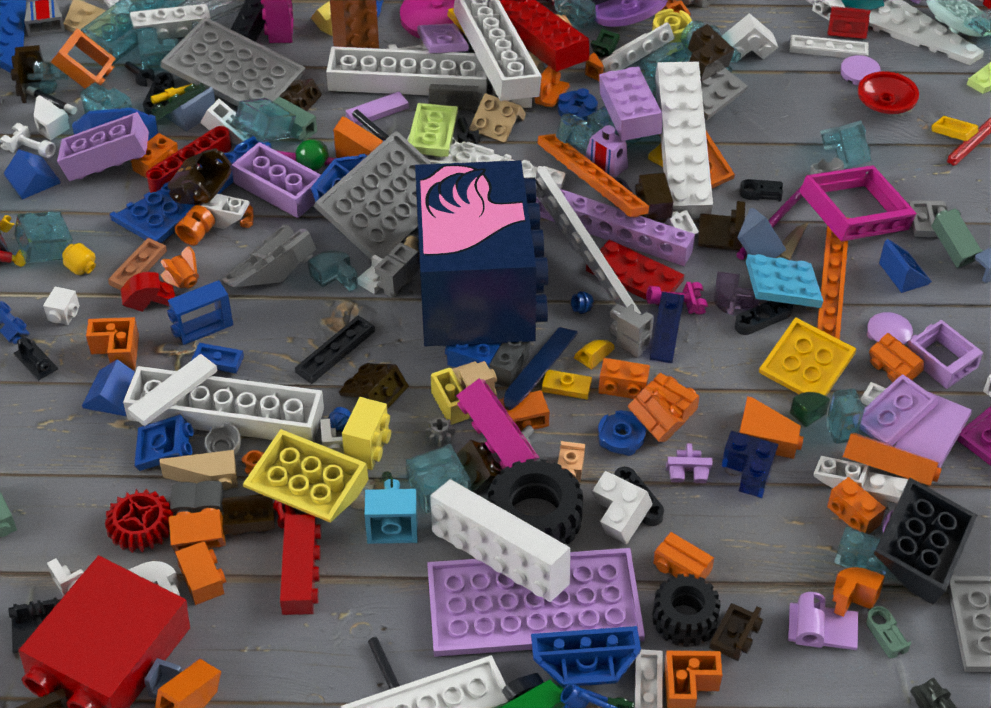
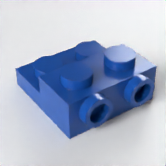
[134,414,194,471]

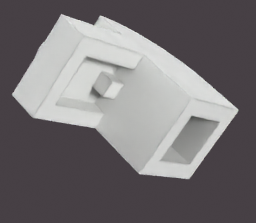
[129,561,180,596]

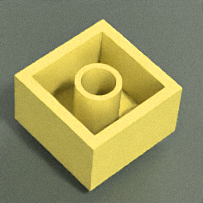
[342,397,391,470]

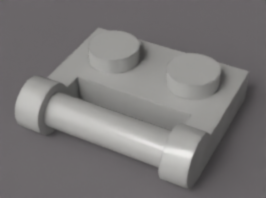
[908,201,947,237]

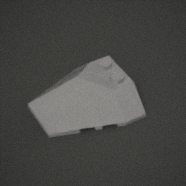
[221,224,317,287]

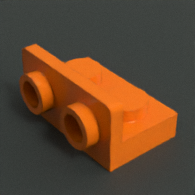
[534,66,570,107]

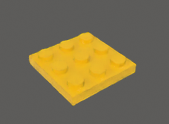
[759,317,856,405]

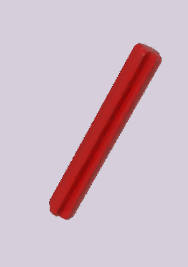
[947,117,991,166]

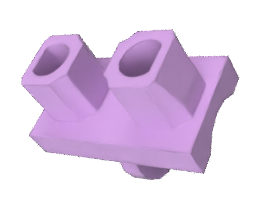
[666,443,712,483]

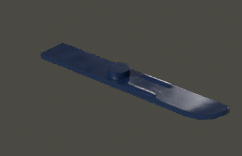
[504,327,578,410]

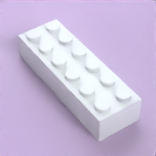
[430,479,570,602]

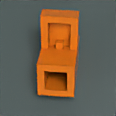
[833,567,885,617]

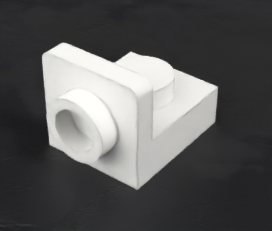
[664,210,699,236]
[357,255,383,294]
[320,419,344,454]
[47,558,84,596]

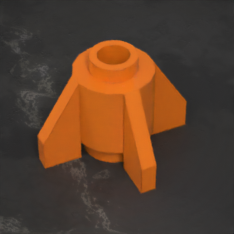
[160,246,199,289]

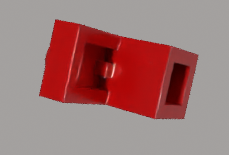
[120,272,175,312]

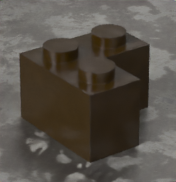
[687,24,735,82]
[635,172,674,220]

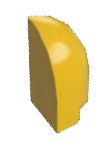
[574,340,615,370]

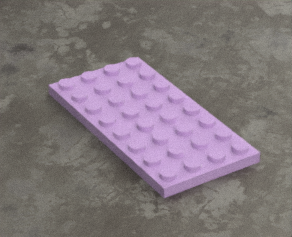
[427,548,645,657]

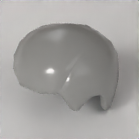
[810,157,844,175]
[204,422,241,455]

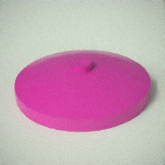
[400,0,464,39]

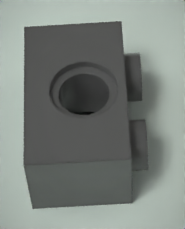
[490,341,530,388]

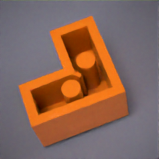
[86,317,139,370]
[664,651,722,708]

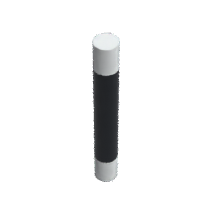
[26,86,77,115]

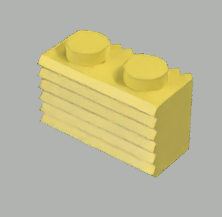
[431,368,470,425]

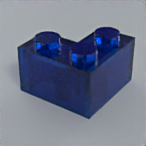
[722,431,778,498]

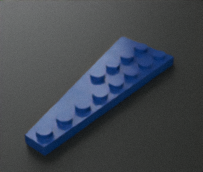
[0,0,26,73]
[110,135,271,243]

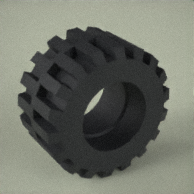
[652,574,721,647]

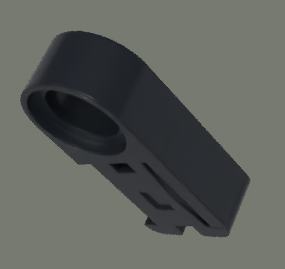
[739,179,783,202]

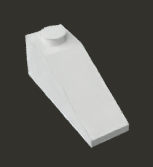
[200,99,266,145]

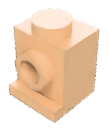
[558,441,585,482]

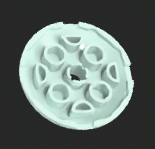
[926,0,991,37]

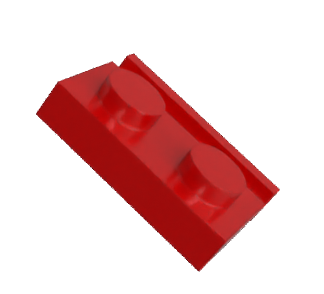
[827,6,871,39]

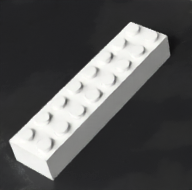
[454,0,542,101]
[326,47,489,98]
[655,62,713,218]
[123,366,324,442]

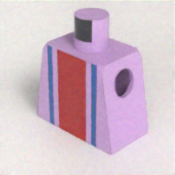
[585,125,628,177]

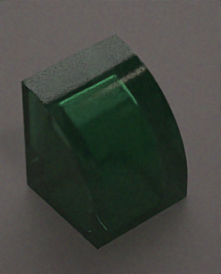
[790,392,830,427]

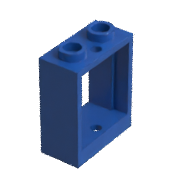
[167,280,233,345]

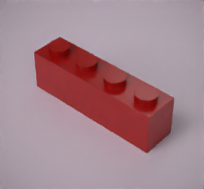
[280,514,322,615]

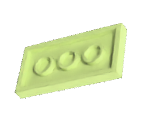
[408,103,458,157]

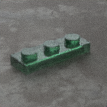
[151,83,206,121]

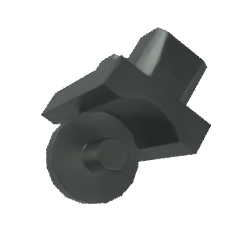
[910,677,957,708]

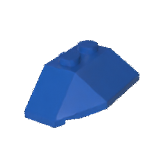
[72,108,158,141]
[311,154,367,202]
[531,626,641,687]

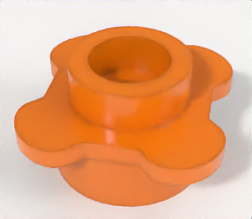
[241,450,264,475]

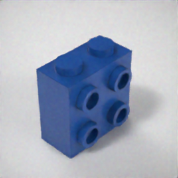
[445,343,502,369]

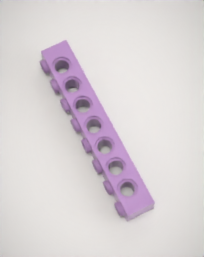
[536,189,695,266]

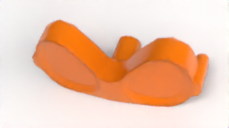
[240,204,254,228]

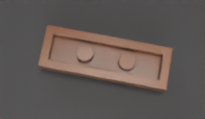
[108,238,167,290]

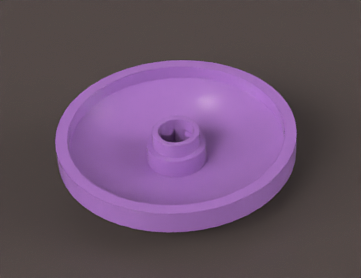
[592,0,667,27]

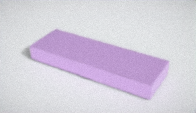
[346,91,409,126]

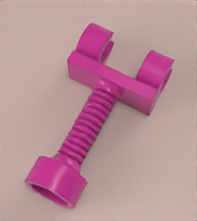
[646,282,708,315]

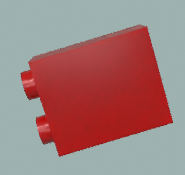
[19,555,190,708]

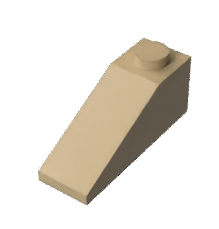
[160,450,238,490]

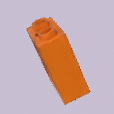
[51,28,116,92]

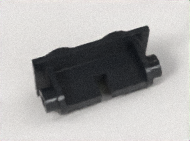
[14,337,58,381]

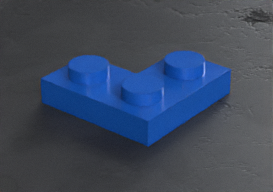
[191,343,244,374]

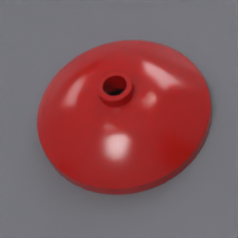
[858,71,919,115]

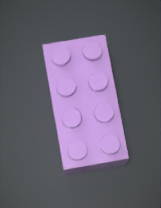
[599,67,662,141]
[57,112,149,181]
[231,142,321,218]

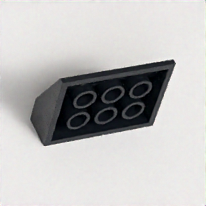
[873,478,978,605]

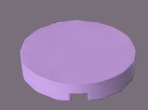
[840,55,881,86]

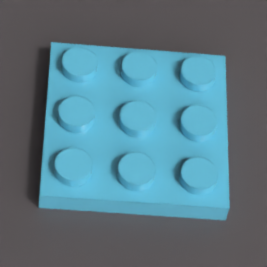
[745,254,823,308]

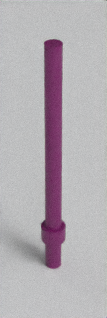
[736,185,803,260]

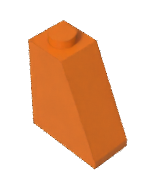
[333,116,384,158]
[737,396,804,459]
[155,659,221,708]

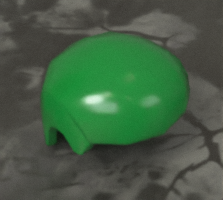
[295,139,329,171]

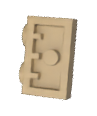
[469,93,526,143]

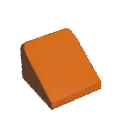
[585,53,604,82]

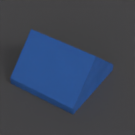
[4,149,61,200]
[879,239,932,293]
[82,359,135,416]

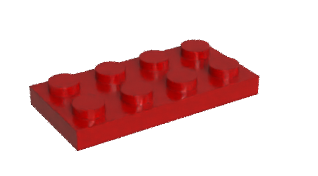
[586,239,685,307]

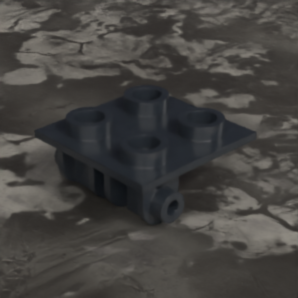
[8,597,61,653]

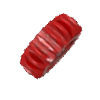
[105,489,174,553]

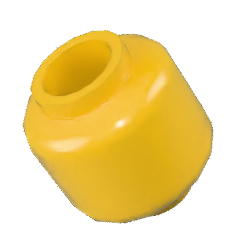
[62,243,96,276]

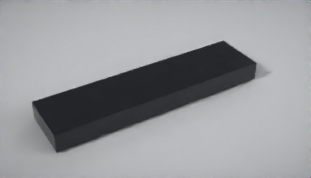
[295,315,375,384]

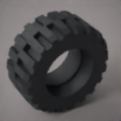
[488,459,583,544]

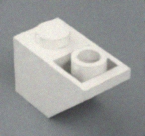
[34,95,70,141]
[201,194,250,229]

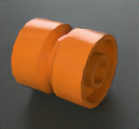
[175,205,215,246]

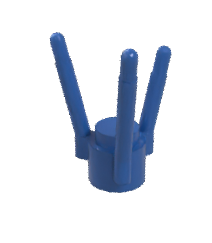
[560,683,618,708]

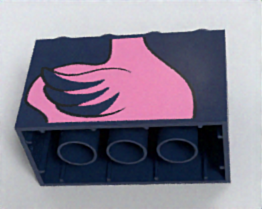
[415,160,548,347]

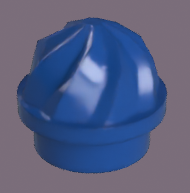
[571,291,594,314]
[328,407,351,432]

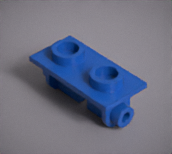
[0,301,30,344]

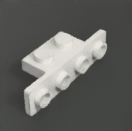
[130,4,211,40]
[601,22,674,73]

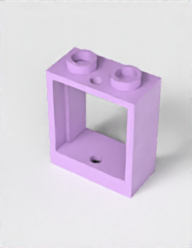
[907,320,983,389]

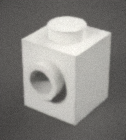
[43,286,80,325]

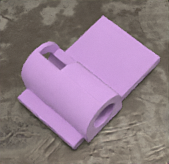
[788,592,858,650]

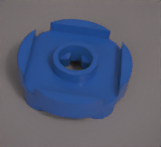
[558,88,598,123]
[598,410,646,456]

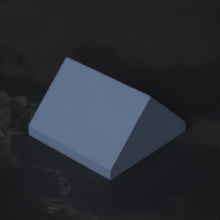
[165,87,215,132]
[737,208,786,258]

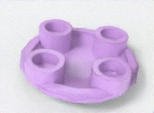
[867,312,913,344]

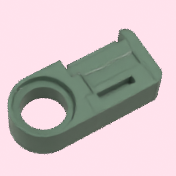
[866,606,911,658]

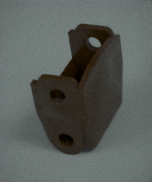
[168,148,232,205]

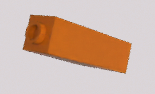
[843,433,942,486]

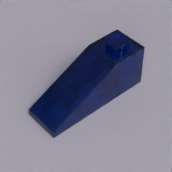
[650,292,685,363]

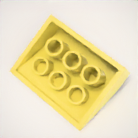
[243,429,369,523]

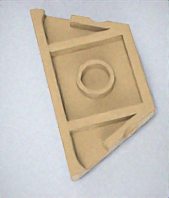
[64,0,133,42]

